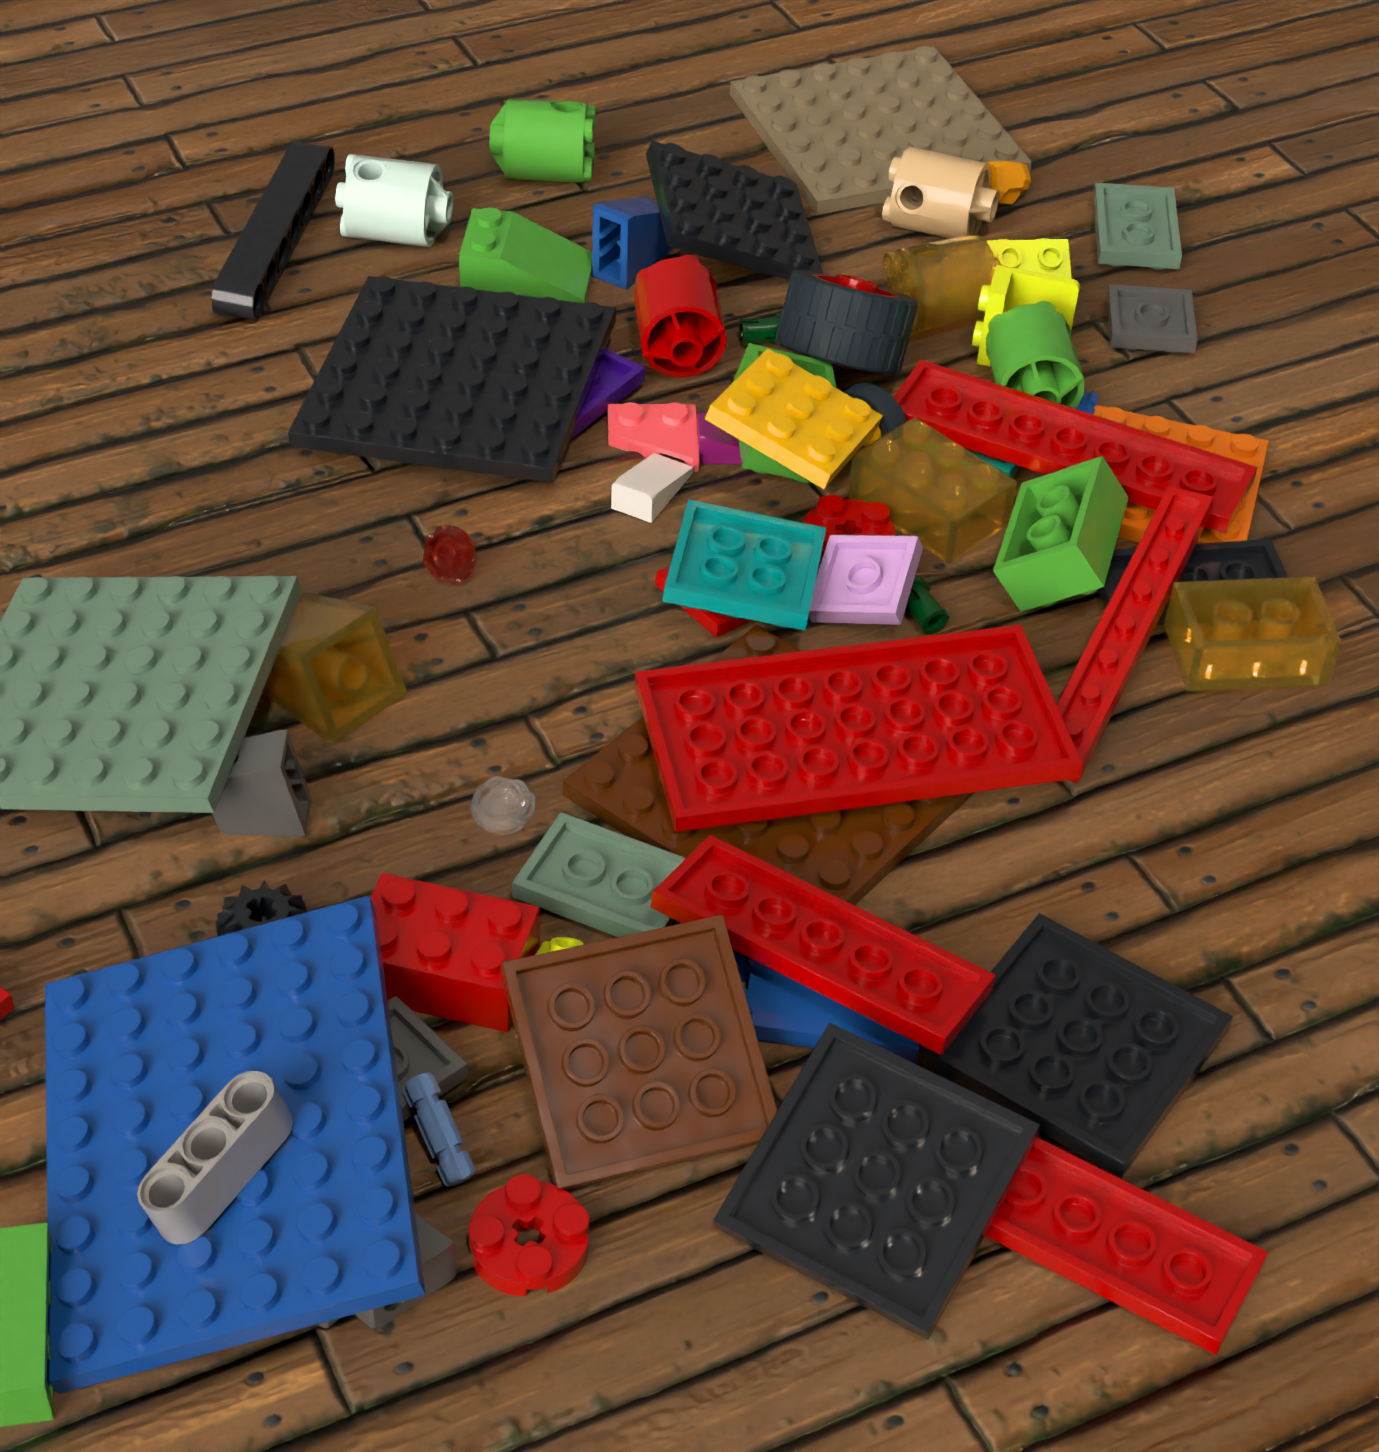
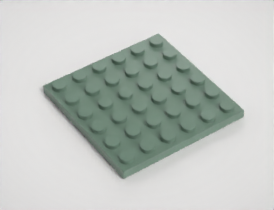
[0,576,303,813]

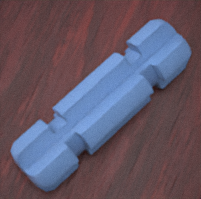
[403,1072,475,1187]

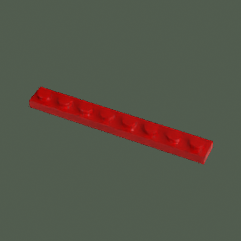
[1057,486,1213,783]

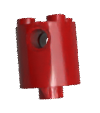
[633,254,727,378]

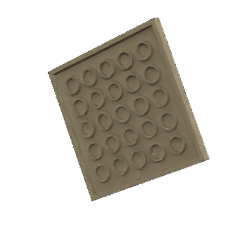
[730,46,1032,215]

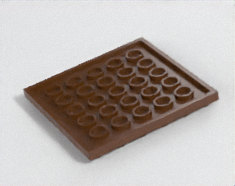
[563,624,975,906]

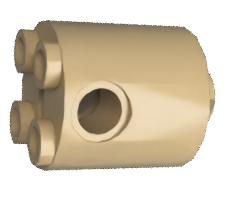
[882,147,999,242]

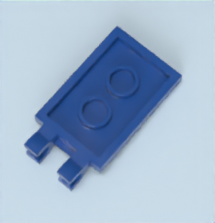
[732,949,919,1064]

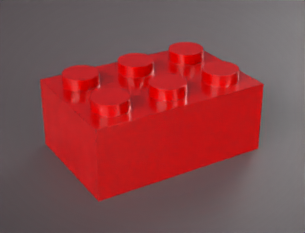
[371,873,540,1032]

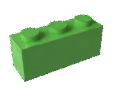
[0,1223,55,1427]

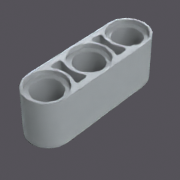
[137,1071,293,1245]

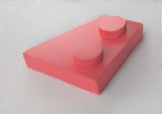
[607,402,699,472]

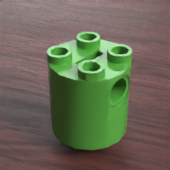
[489,98,596,183]
[986,301,1084,408]

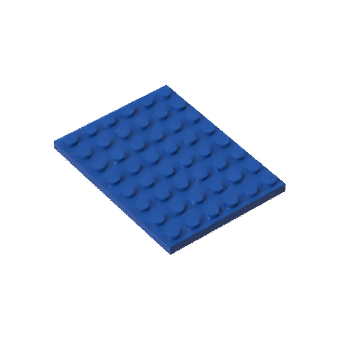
[45,895,426,1394]

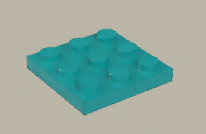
[662,499,826,631]

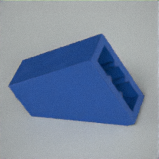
[592,196,674,290]

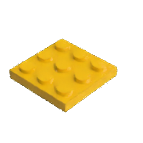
[705,348,883,489]

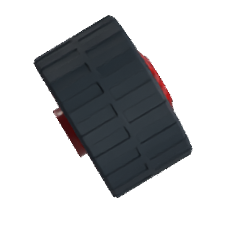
[775,270,919,375]

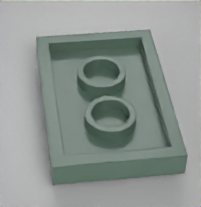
[1093,183,1182,270]
[512,812,686,937]

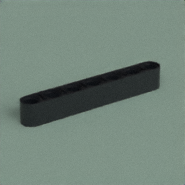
[212,141,335,320]

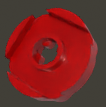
[803,494,895,565]
[468,1174,589,1296]

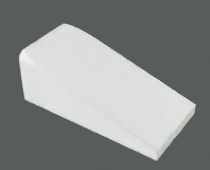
[611,453,694,523]

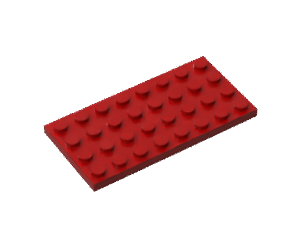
[635,625,1083,832]

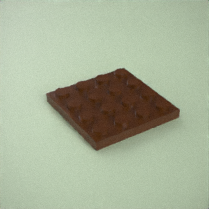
[500,915,777,1190]

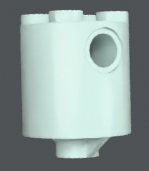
[335,154,453,247]

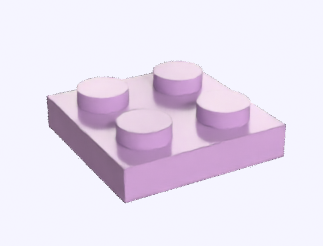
[809,535,923,625]

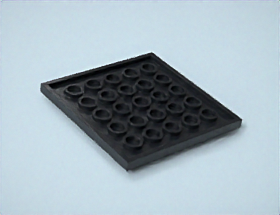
[288,276,616,483]

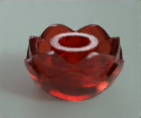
[423,525,478,585]

